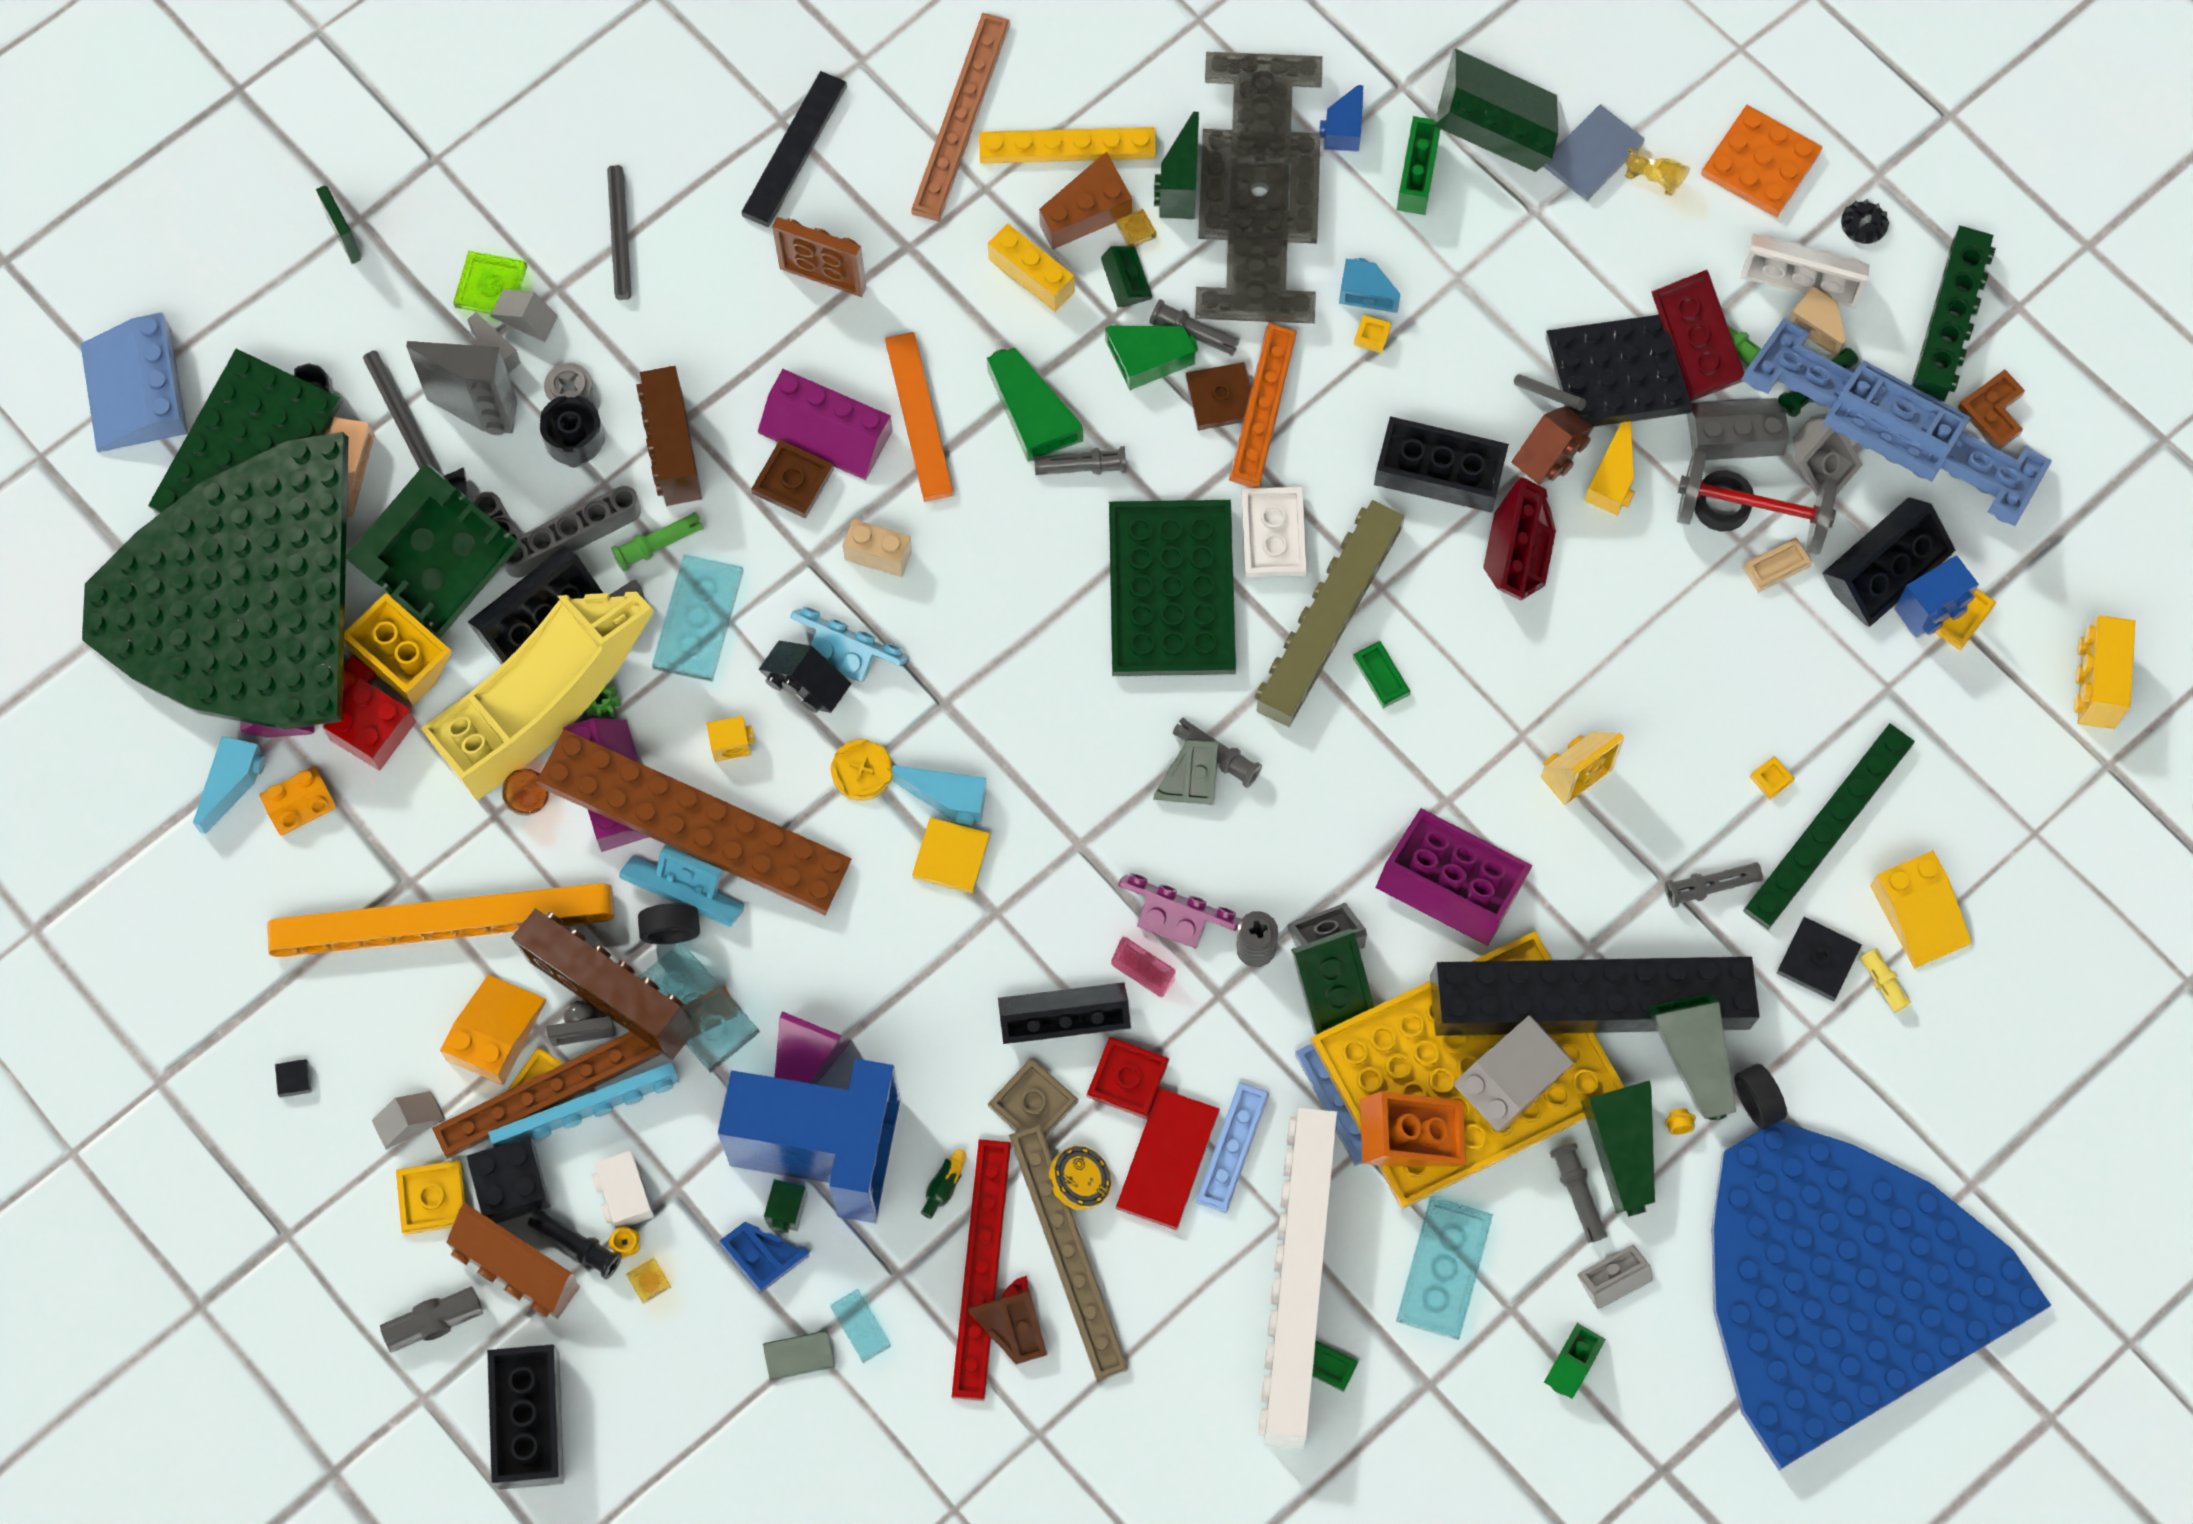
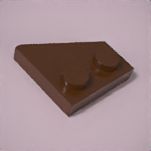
[968,1290,1047,1364]

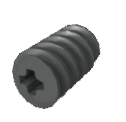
[1236,911,1278,967]

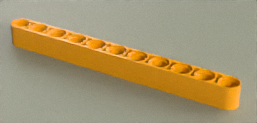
[267,883,614,957]

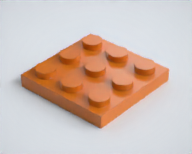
[1701,104,1823,218]

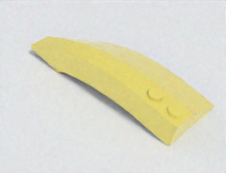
[420,592,654,801]

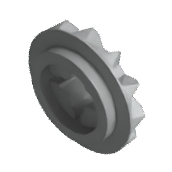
[544,363,593,401]

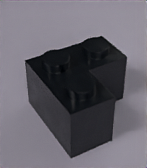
[758,640,852,713]

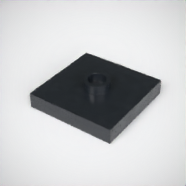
[1776,917,1862,1002]

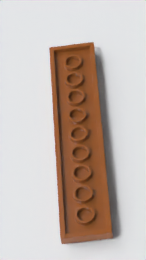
[536,729,852,916]

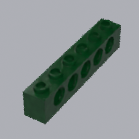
[1911,225,1996,402]

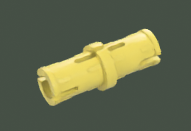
[1860,948,1912,1013]

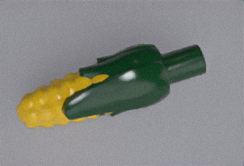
[920,1149,967,1219]

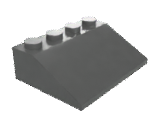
[406,341,517,435]

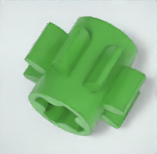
[585,686,622,719]

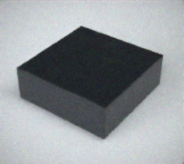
[275,1059,312,1098]

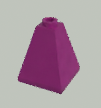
[774,1011,851,1084]

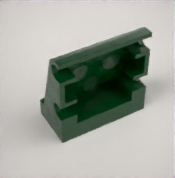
[346,463,521,638]

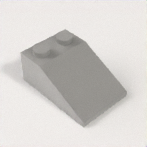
[1453,1015,1575,1132]

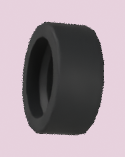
[1694,470,1754,532]
[638,903,700,944]
[1734,1064,1787,1129]

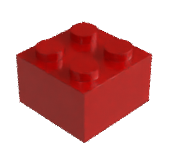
[322,678,416,771]

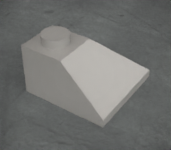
[1793,417,1863,496]

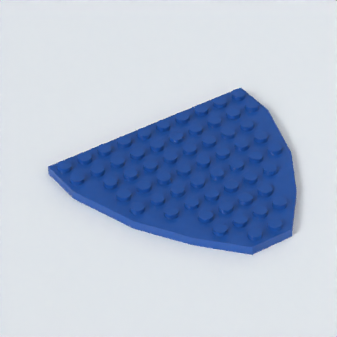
[1711,1121,2051,1471]

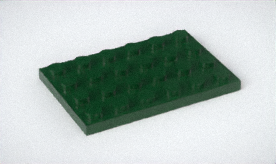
[148,348,343,513]
[1109,500,1236,676]

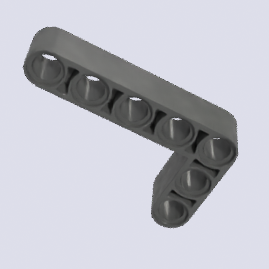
[474,486,641,578]

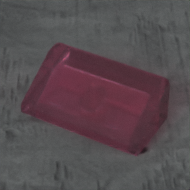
[1111,937,1176,997]

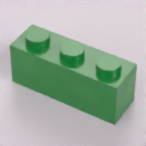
[1396,116,1441,215]

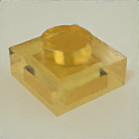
[1117,209,1156,247]
[626,1257,671,1304]

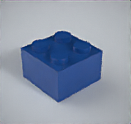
[1894,555,1979,638]

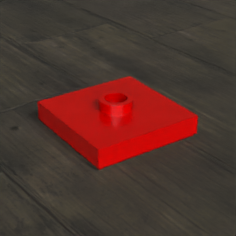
[1086,1036,1169,1119]

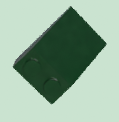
[1154,111,1199,219]

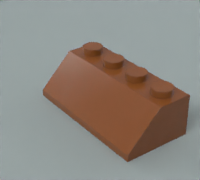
[446,1203,580,1319]

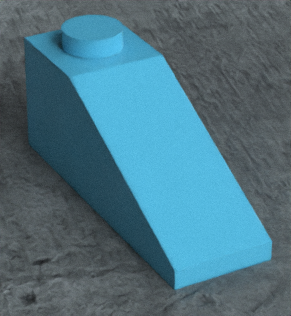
[193,736,265,834]
[892,765,987,825]

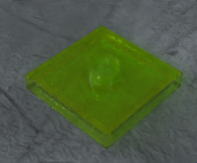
[453,251,527,314]

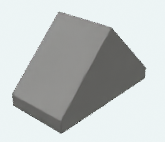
[490,289,558,342]
[372,1091,445,1150]

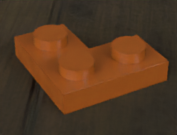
[1958,369,2025,450]

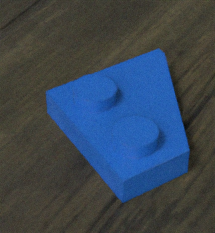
[719,1222,810,1294]

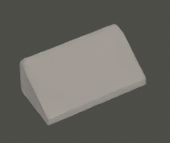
[1577,1244,1653,1309]

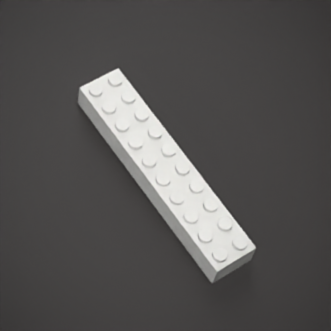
[1258,1107,1337,1449]

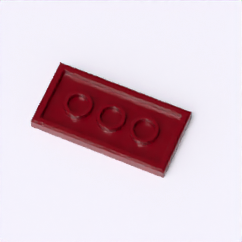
[1651,270,1745,402]

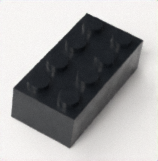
[1374,416,1509,513]
[487,1344,564,1490]

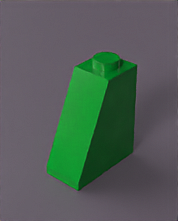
[1105,326,1198,391]

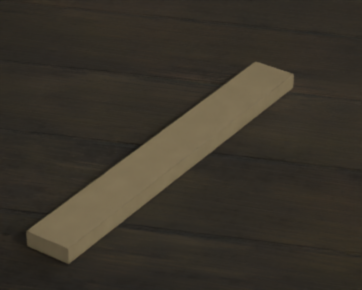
[1009,1124,1128,1382]

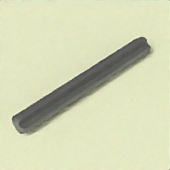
[607,165,631,300]
[363,350,438,471]

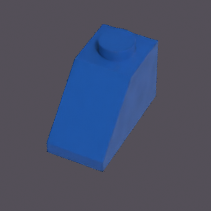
[1319,85,1364,152]

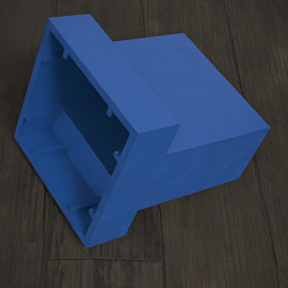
[717,1058,901,1223]

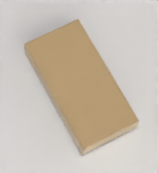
[1742,537,1812,593]

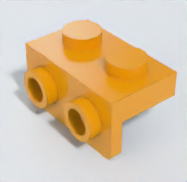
[259,766,336,836]

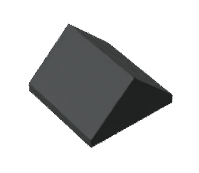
[1287,903,1367,950]

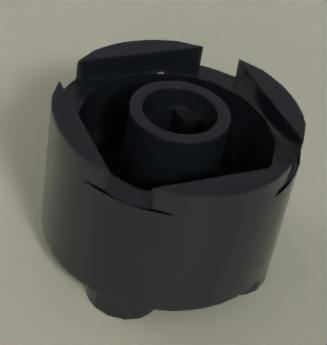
[540,395,605,468]

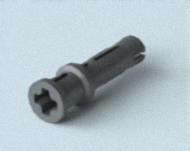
[1149,299,1240,356]
[1034,446,1127,475]
[1172,718,1262,788]
[1665,862,1763,908]
[1550,1143,1608,1244]

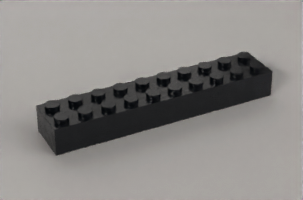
[1430,957,1760,1036]

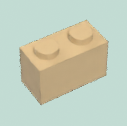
[842,519,912,577]

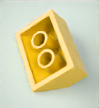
[344,593,452,707]

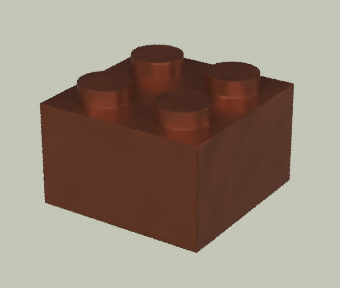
[1511,405,1594,485]

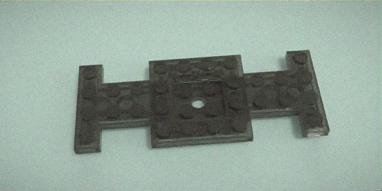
[1195,52,1323,324]

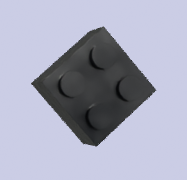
[466,1137,551,1223]

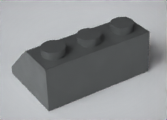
[1687,398,1790,460]

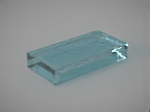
[830,1289,891,1363]

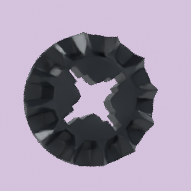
[1841,198,1890,244]

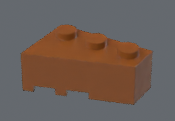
[1039,151,1132,250]

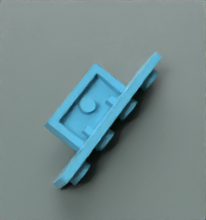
[790,607,910,682]
[619,845,744,927]

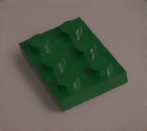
[1291,928,1374,1035]

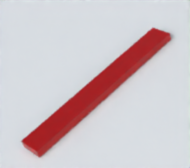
[951,1139,1011,1401]

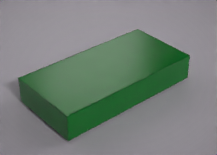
[1353,641,1411,709]
[1312,1340,1358,1392]

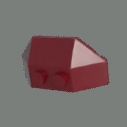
[1483,477,1556,601]

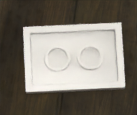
[1241,487,1307,577]

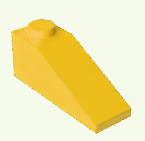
[1584,421,1635,516]

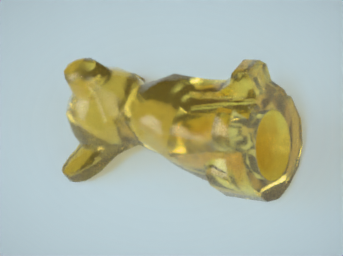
[1625,148,1690,196]

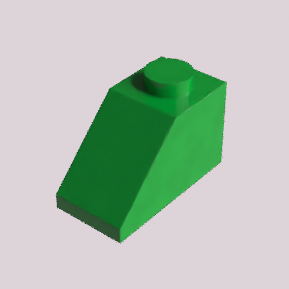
[1543,1323,1606,1400]

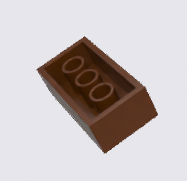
[636,365,702,506]

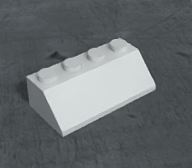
[1740,233,1870,309]

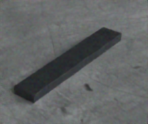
[741,71,847,228]

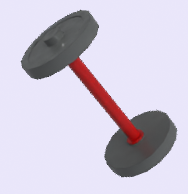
[1677,448,1837,554]

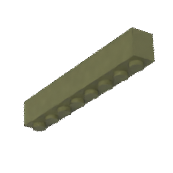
[1254,500,1405,727]

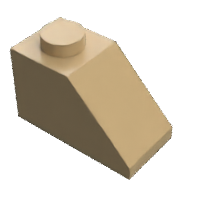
[1789,286,1846,356]

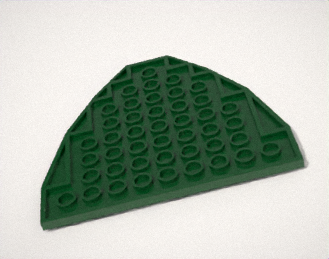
[82,432,349,730]

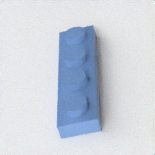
[1295,1043,1363,1166]

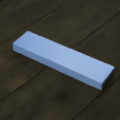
[1196,1082,1269,1213]

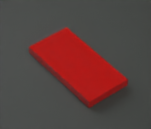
[1116,1088,1220,1230]

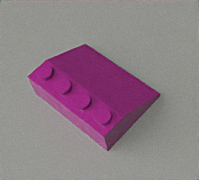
[1375,808,1533,946]

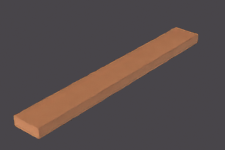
[911,13,1010,222]

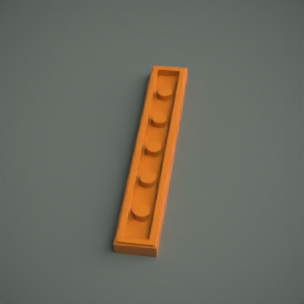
[1229,322,1297,488]
[885,332,953,502]

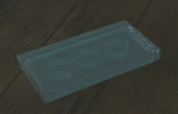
[652,554,744,682]
[638,941,760,1073]
[1395,1196,1493,1340]

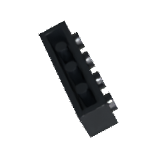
[998,982,1131,1044]

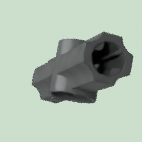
[379,1286,484,1353]

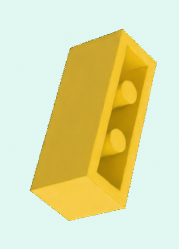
[988,223,1075,312]

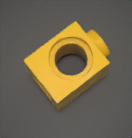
[706,715,755,762]

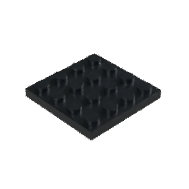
[1546,315,1692,427]

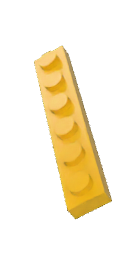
[979,127,1156,164]

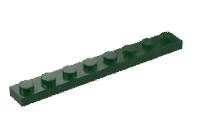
[1743,723,1915,930]

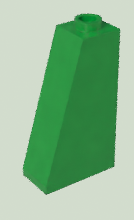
[987,347,1083,462]

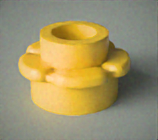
[1665,1109,1696,1135]
[608,1226,641,1258]

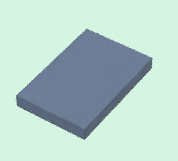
[1543,104,1645,201]

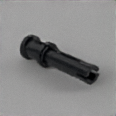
[528,1207,622,1280]

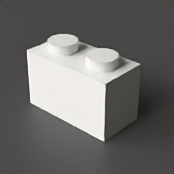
[591,1150,654,1229]

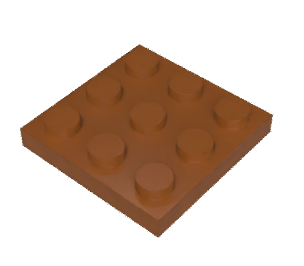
[772,217,866,297]

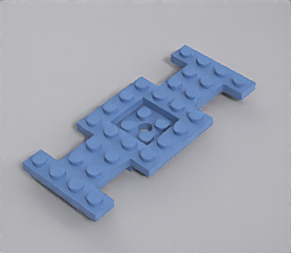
[1741,318,2052,526]

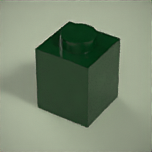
[764,1179,808,1233]

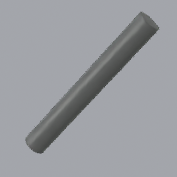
[1514,374,1586,411]

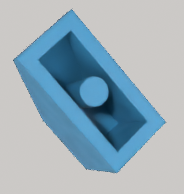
[1339,258,1401,313]

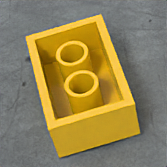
[2073,615,2136,729]

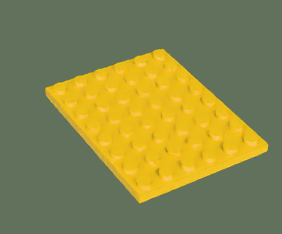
[1310,931,1624,1210]

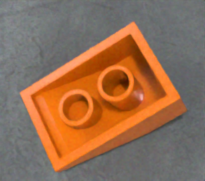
[1360,1091,1466,1166]

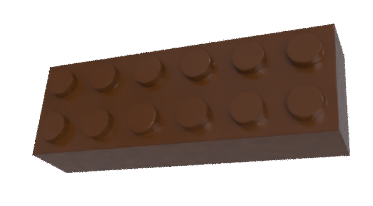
[511,908,696,1060]

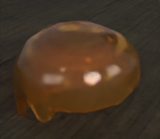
[502,769,550,816]

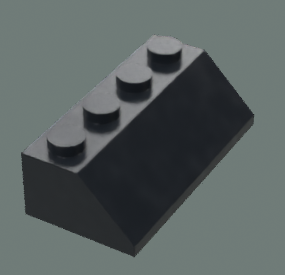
[1822,497,1956,627]
[468,547,603,665]

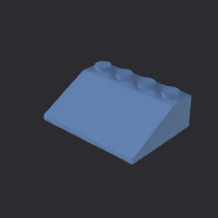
[80,312,187,452]

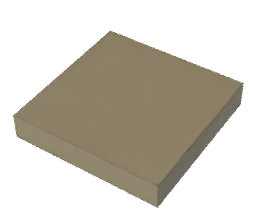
[988,1058,1079,1138]

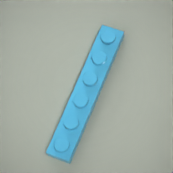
[488,1062,679,1147]

